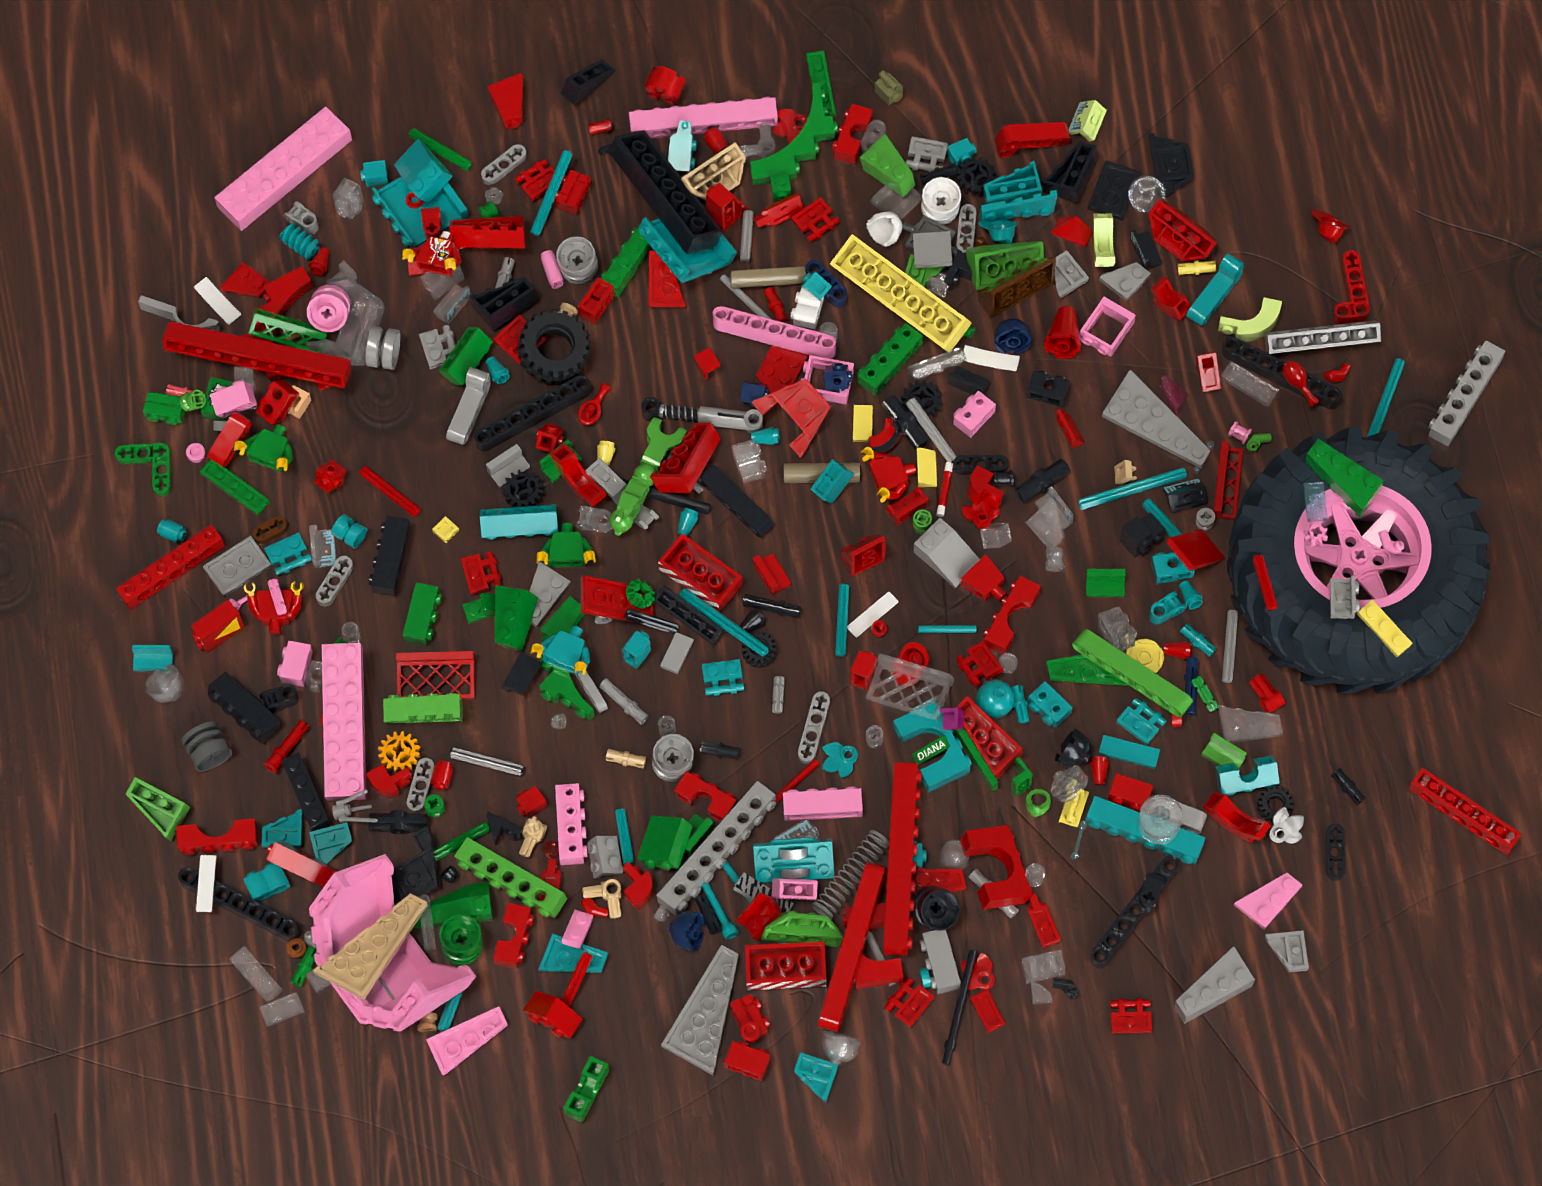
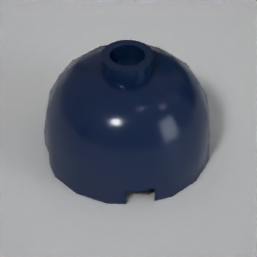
[994,318,1032,355]
[669,911,705,951]

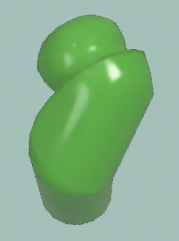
[1246,433,1271,452]

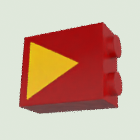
[191,599,244,653]

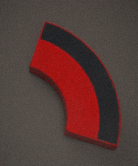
[868,418,902,454]

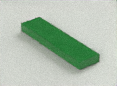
[806,50,836,118]
[200,459,270,516]
[954,729,998,792]

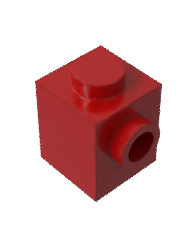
[516,786,548,819]

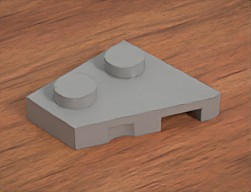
[1099,262,1151,302]
[1265,931,1309,973]

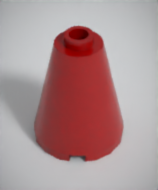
[1044,306,1081,359]

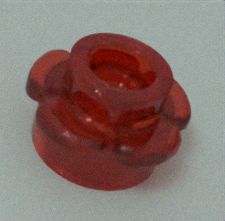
[542,840,559,859]

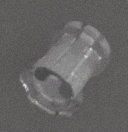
[342,622,361,643]
[658,716,676,737]
[866,725,883,748]

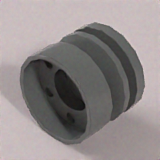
[181,721,232,772]

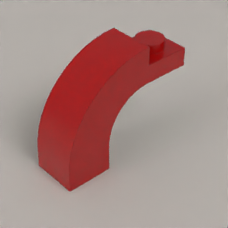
[549,443,607,507]
[1202,792,1271,843]

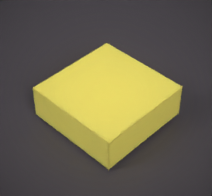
[432,516,460,543]

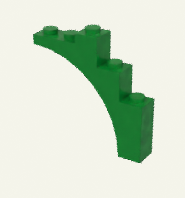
[750,82,838,185]
[539,596,595,721]

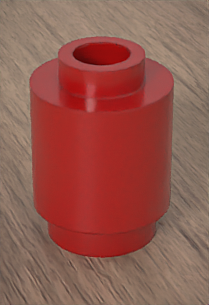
[703,128,728,155]
[430,761,453,791]

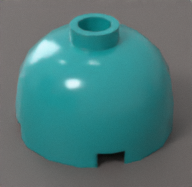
[975,679,1015,719]

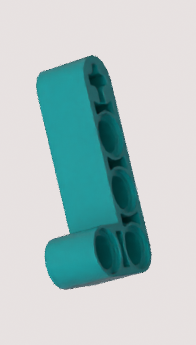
[1186,253,1244,326]

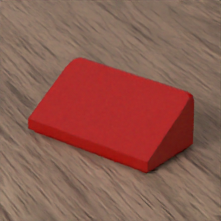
[1056,409,1085,449]

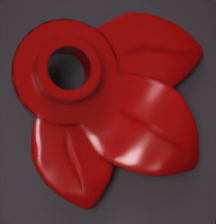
[773,109,807,144]
[961,501,1000,530]
[960,953,995,991]

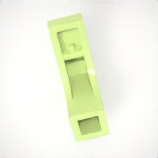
[1093,213,1115,267]
[1218,298,1282,342]

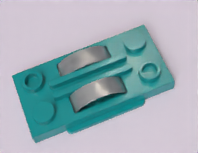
[753,837,835,883]

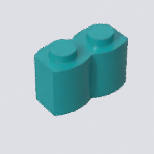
[622,631,651,669]
[243,863,290,902]

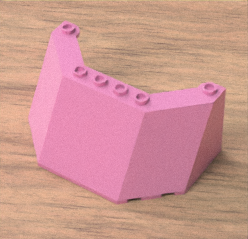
[309,854,476,1032]

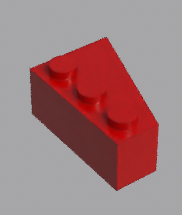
[706,182,749,233]

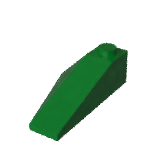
[414,882,493,930]

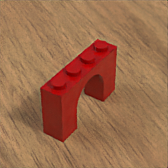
[960,825,1032,910]
[842,903,903,989]

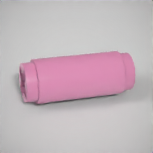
[541,250,564,289]

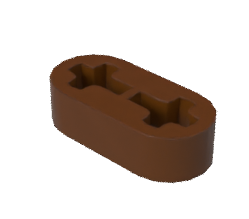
[253,516,287,544]

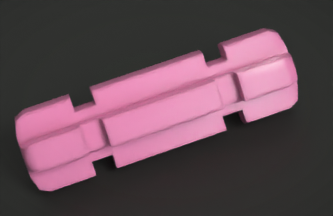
[268,579,287,615]

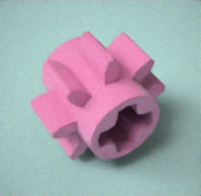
[1304,522,1328,547]

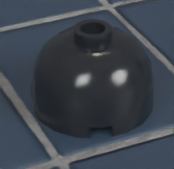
[1054,728,1091,768]

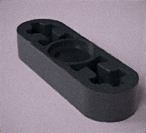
[953,455,1008,475]
[1326,823,1345,881]

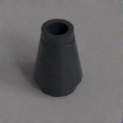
[740,608,766,633]

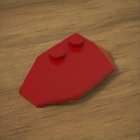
[1148,199,1217,262]

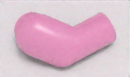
[1378,530,1404,554]

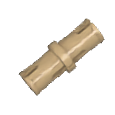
[606,749,647,769]

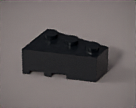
[1042,141,1099,203]
[469,276,539,331]

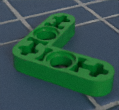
[115,443,171,497]

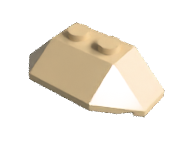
[681,142,746,200]

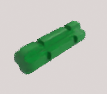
[1191,676,1219,712]

